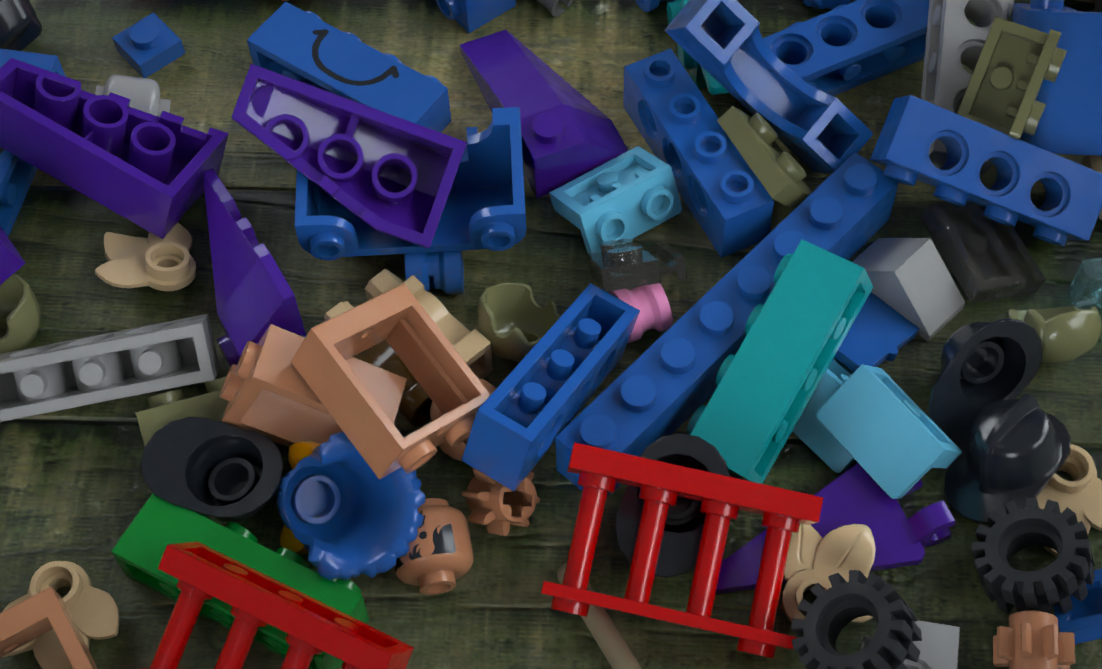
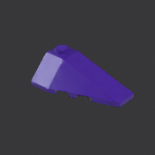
[460,29,629,199]
[231,64,467,249]
[202,168,306,368]

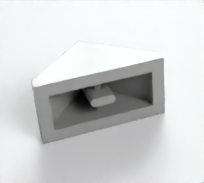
[852,238,965,342]

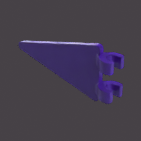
[715,463,955,595]

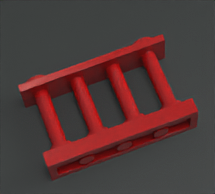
[540,442,823,658]
[141,541,414,669]

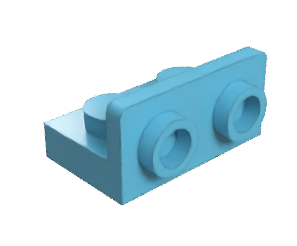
[549,146,682,258]

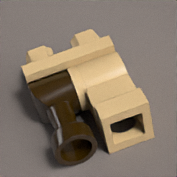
[324,269,493,427]

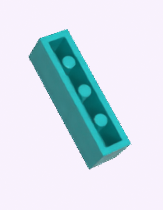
[686,239,873,484]

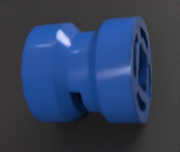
[405,250,464,295]

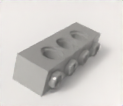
[921,0,1014,177]
[0,314,220,422]

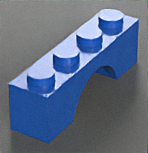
[664,0,874,174]

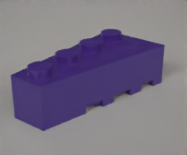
[0,58,229,239]

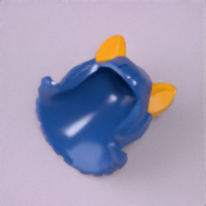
[277,431,425,581]

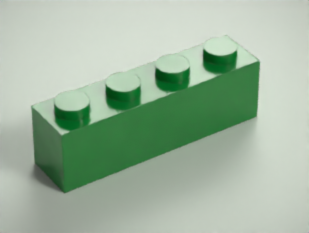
[111,493,370,669]

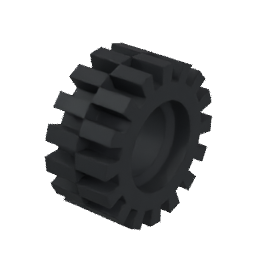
[972,498,1095,615]
[791,570,922,669]

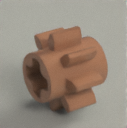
[462,468,540,536]
[993,611,1075,669]

